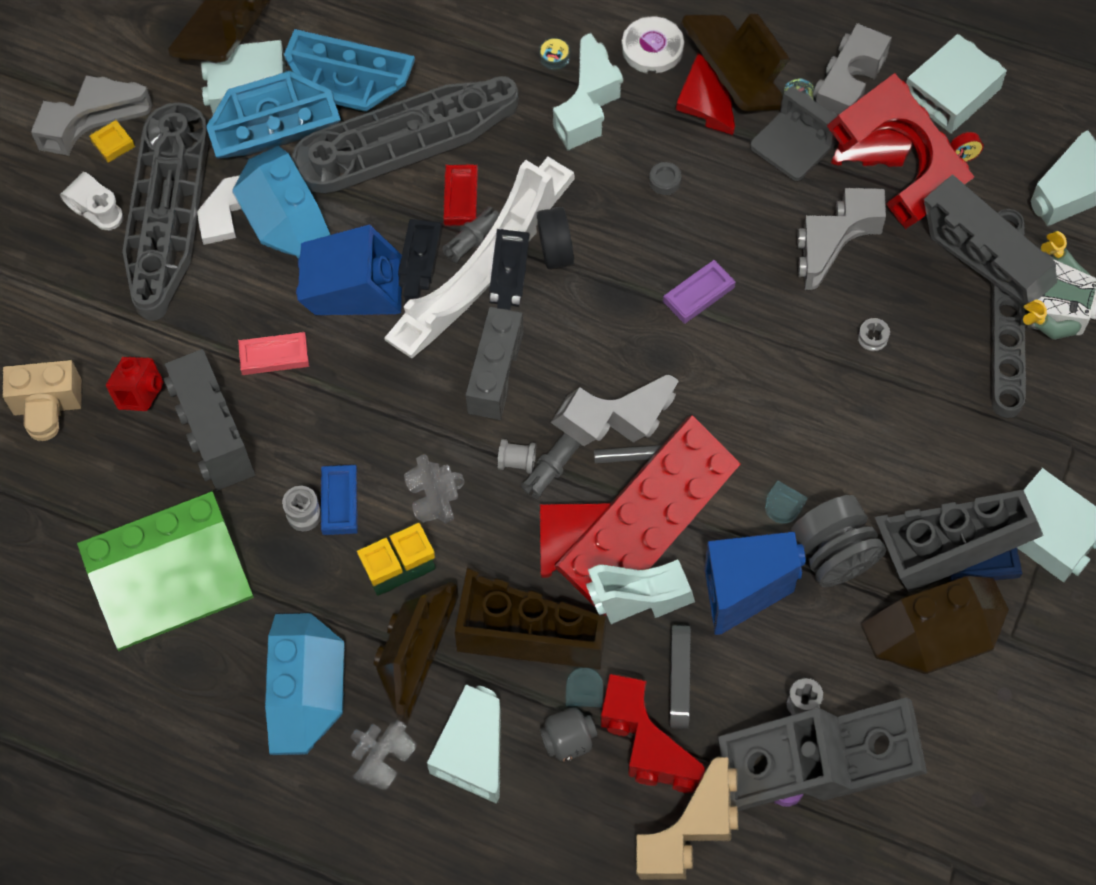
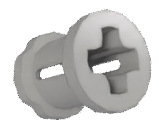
[498,439,537,474]
[787,678,823,716]

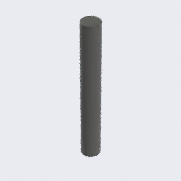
[594,445,662,464]

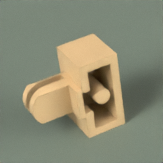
[3,360,82,441]

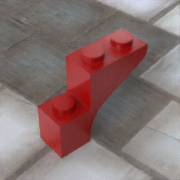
[601,674,705,793]

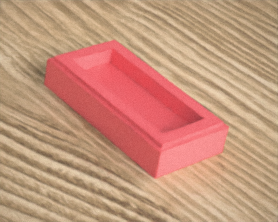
[238,332,309,375]

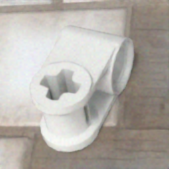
[60,172,124,230]

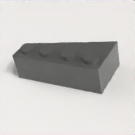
[924,174,1057,305]
[163,349,255,491]
[875,490,1044,592]

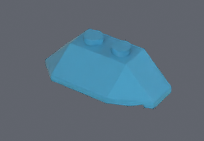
[284,29,415,111]
[206,71,341,158]
[232,146,330,259]
[265,613,345,755]

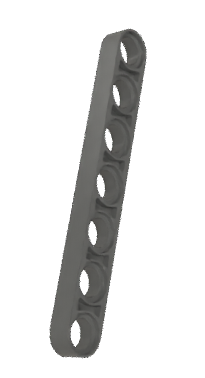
[991,209,1026,418]

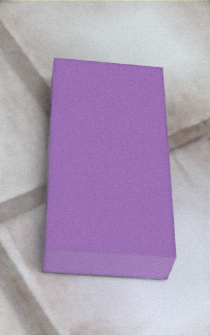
[663,260,736,324]

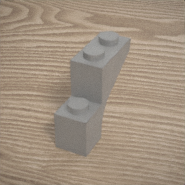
[31,76,153,156]
[797,188,886,290]
[551,375,678,446]

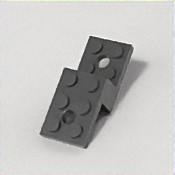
[718,697,927,811]

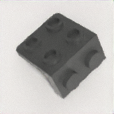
[750,85,838,181]

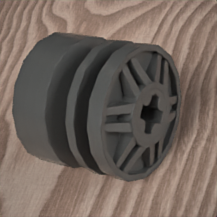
[791,495,887,587]

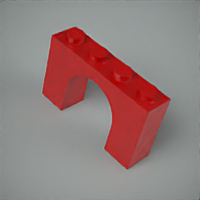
[827,73,974,229]

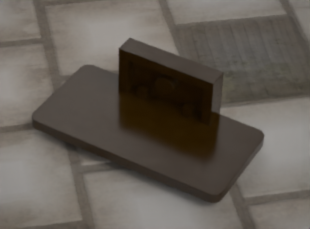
[168,0,270,63]
[681,14,790,111]

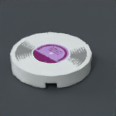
[622,16,684,73]

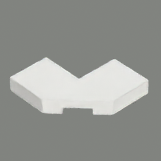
[197,176,241,245]

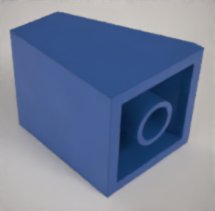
[296,225,402,315]
[704,532,805,635]

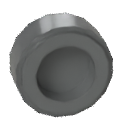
[649,162,682,195]

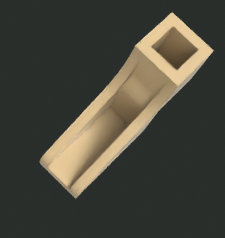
[637,757,738,879]

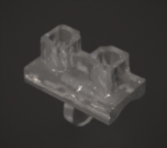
[404,454,465,523]
[351,720,418,790]

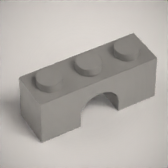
[813,24,892,116]

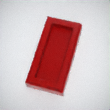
[444,165,478,226]

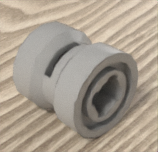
[282,486,321,532]

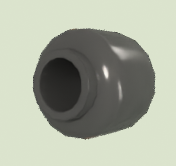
[540,707,597,762]

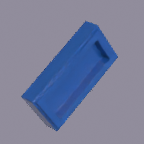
[321,465,358,535]

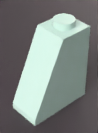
[1031,131,1096,226]
[427,685,501,804]

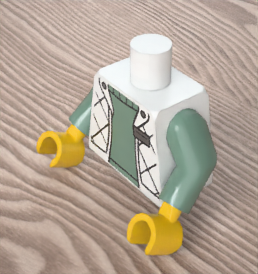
[1023,231,1096,340]

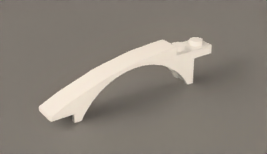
[385,157,575,358]

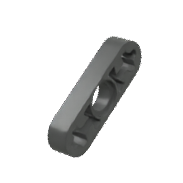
[670,625,691,729]

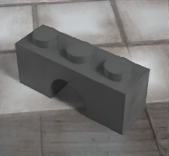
[466,307,524,420]

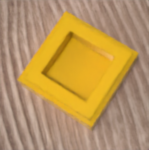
[89,120,135,163]

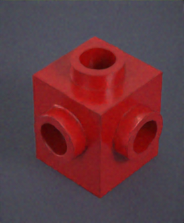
[105,357,164,411]

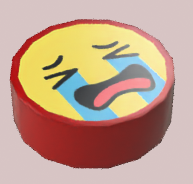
[950,132,984,162]

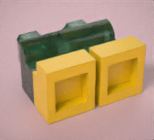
[357,523,436,596]

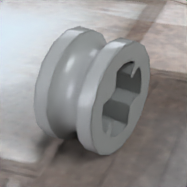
[858,318,890,351]

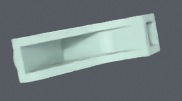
[553,33,623,150]
[586,560,695,624]

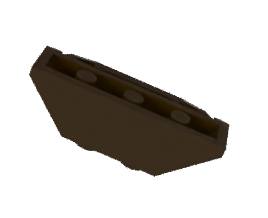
[861,576,1009,674]
[374,582,459,727]

